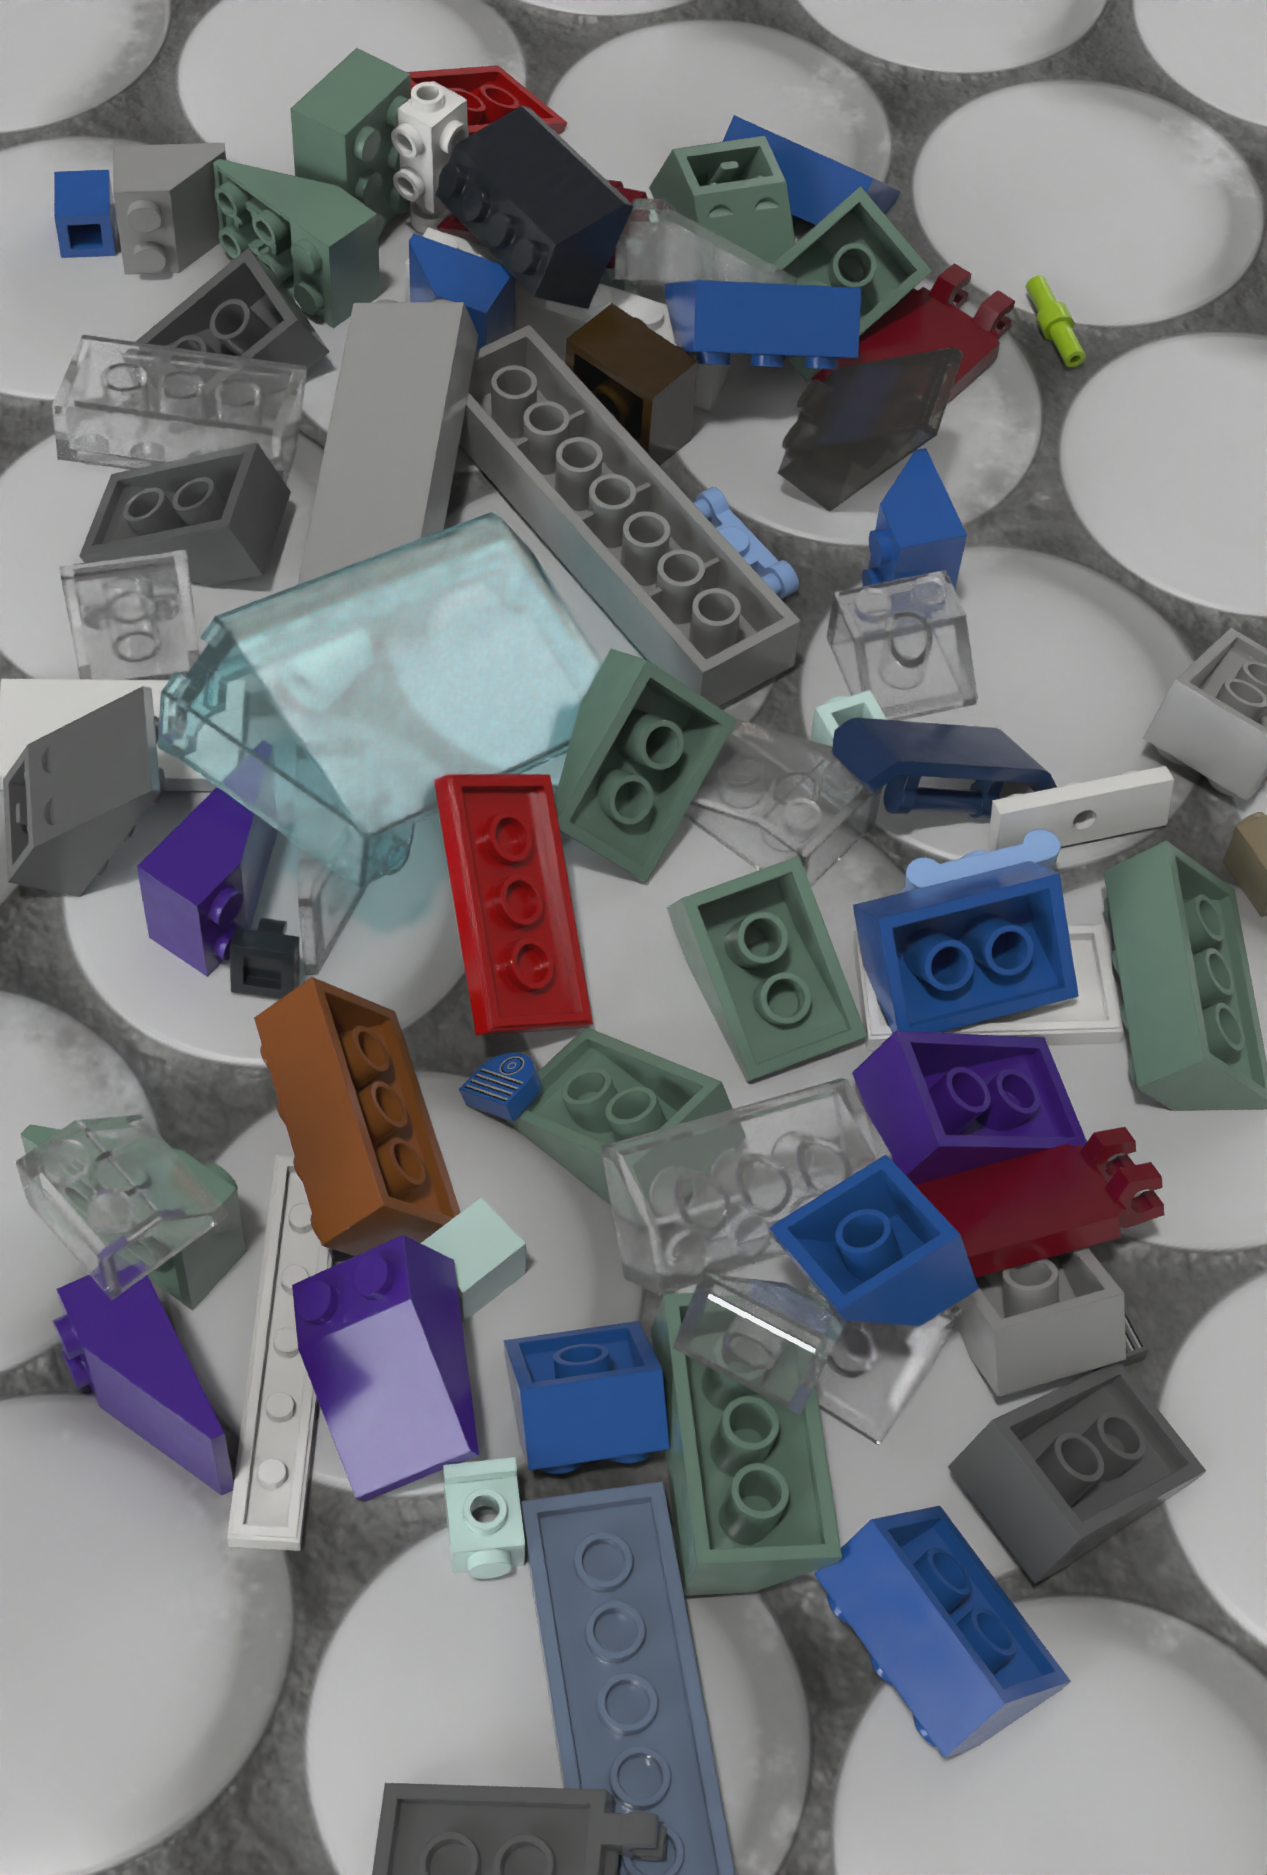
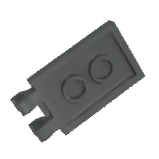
[372,1783,667,1875]

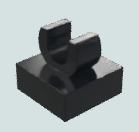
[230,918,300,999]

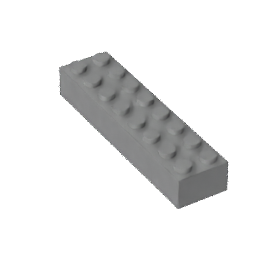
[459,325,801,707]

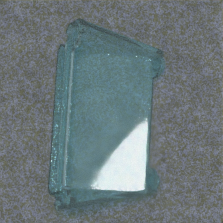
[157,512,602,887]

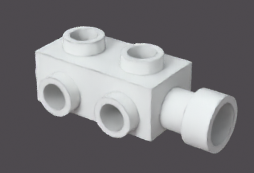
[391,81,469,234]

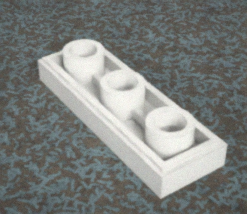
[988,766,1174,851]

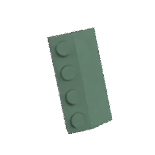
[1103,840,1267,1111]
[651,1289,842,1596]

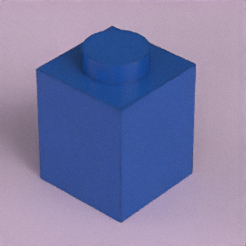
[54,170,116,258]

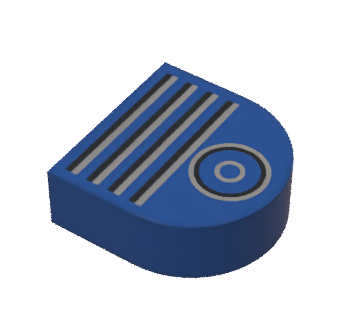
[459,1052,541,1122]

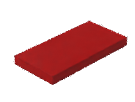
[434,774,593,1036]

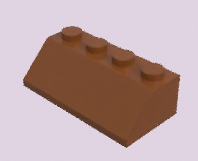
[254,977,460,1256]

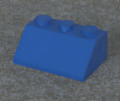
[722,115,900,227]
[665,280,861,369]
[853,861,1079,1034]
[814,1505,1071,1758]

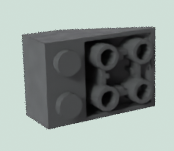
[3,686,165,897]

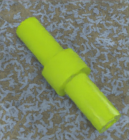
[1025,275,1086,367]

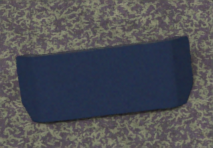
[832,718,1057,819]

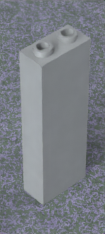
[293,299,478,640]

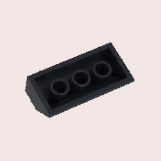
[435,106,634,309]

